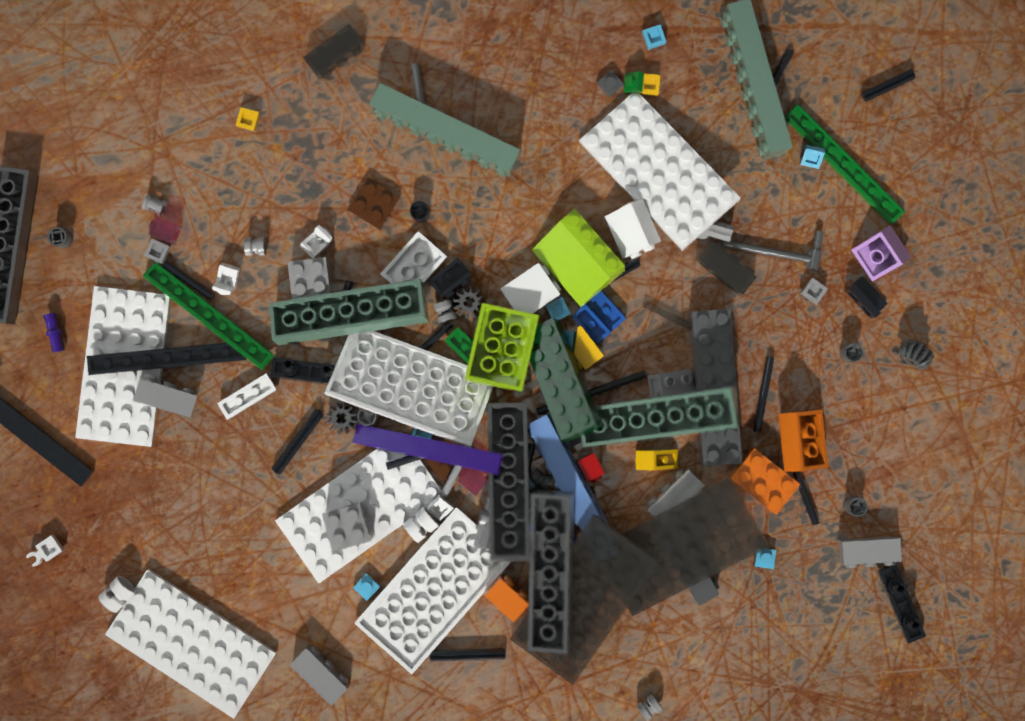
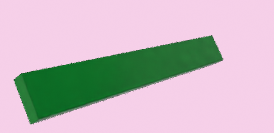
[784,104,905,225]
[143,261,274,370]

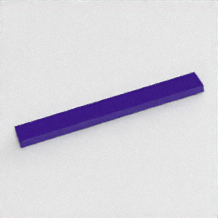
[352,424,503,475]

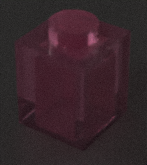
[149,217,182,245]
[458,468,488,496]

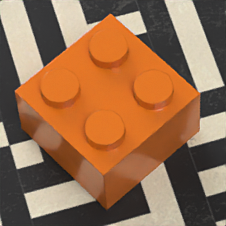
[485,574,529,623]

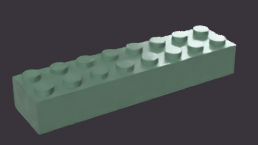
[720,0,793,160]
[370,83,520,178]
[269,279,429,346]
[581,386,740,447]

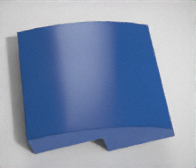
[572,290,627,345]

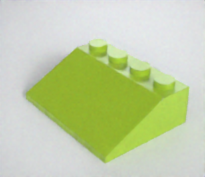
[532,209,625,307]
[465,303,539,391]

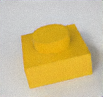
[639,74,660,96]
[236,107,260,132]

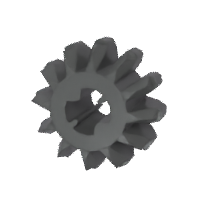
[453,286,485,319]
[899,339,934,370]
[326,402,359,434]

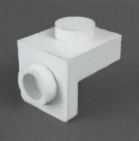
[300,225,332,259]
[212,263,240,295]

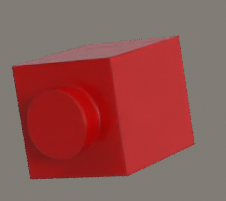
[576,452,605,483]

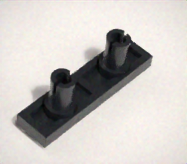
[270,357,336,385]
[877,564,926,644]

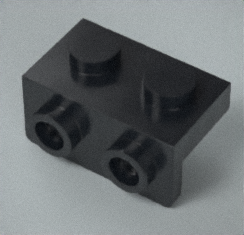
[428,258,472,299]

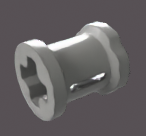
[142,194,168,217]

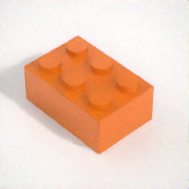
[779,410,828,472]
[727,447,800,515]

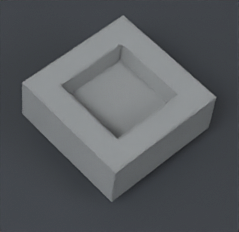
[144,239,171,264]
[800,278,828,305]

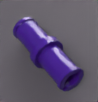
[43,313,65,353]

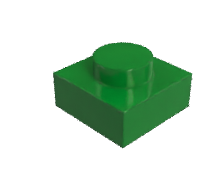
[623,71,644,94]

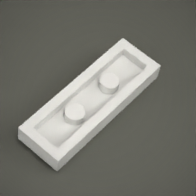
[217,373,278,420]

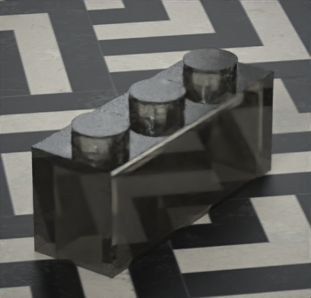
[303,24,365,80]
[695,241,757,296]

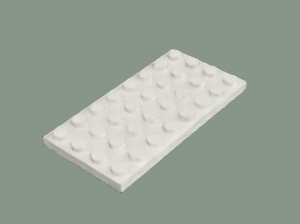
[579,93,740,251]
[75,286,171,447]
[325,331,493,448]
[275,432,442,583]
[354,507,510,674]
[105,569,277,719]

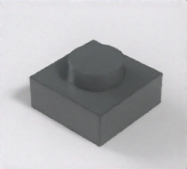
[597,70,624,98]

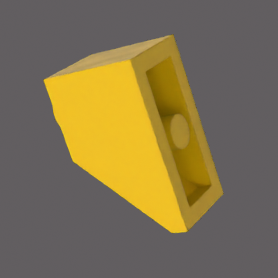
[573,325,604,370]
[635,449,678,470]

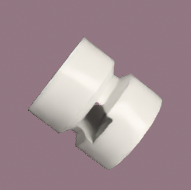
[403,507,439,543]
[98,576,136,613]

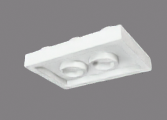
[381,231,447,283]

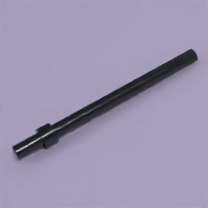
[536,370,646,416]

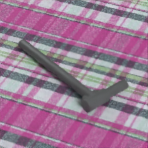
[721,231,824,270]

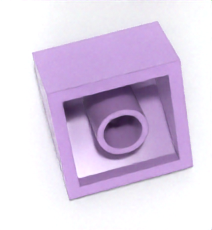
[852,225,911,281]

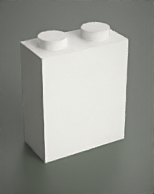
[605,199,661,259]
[501,263,561,314]

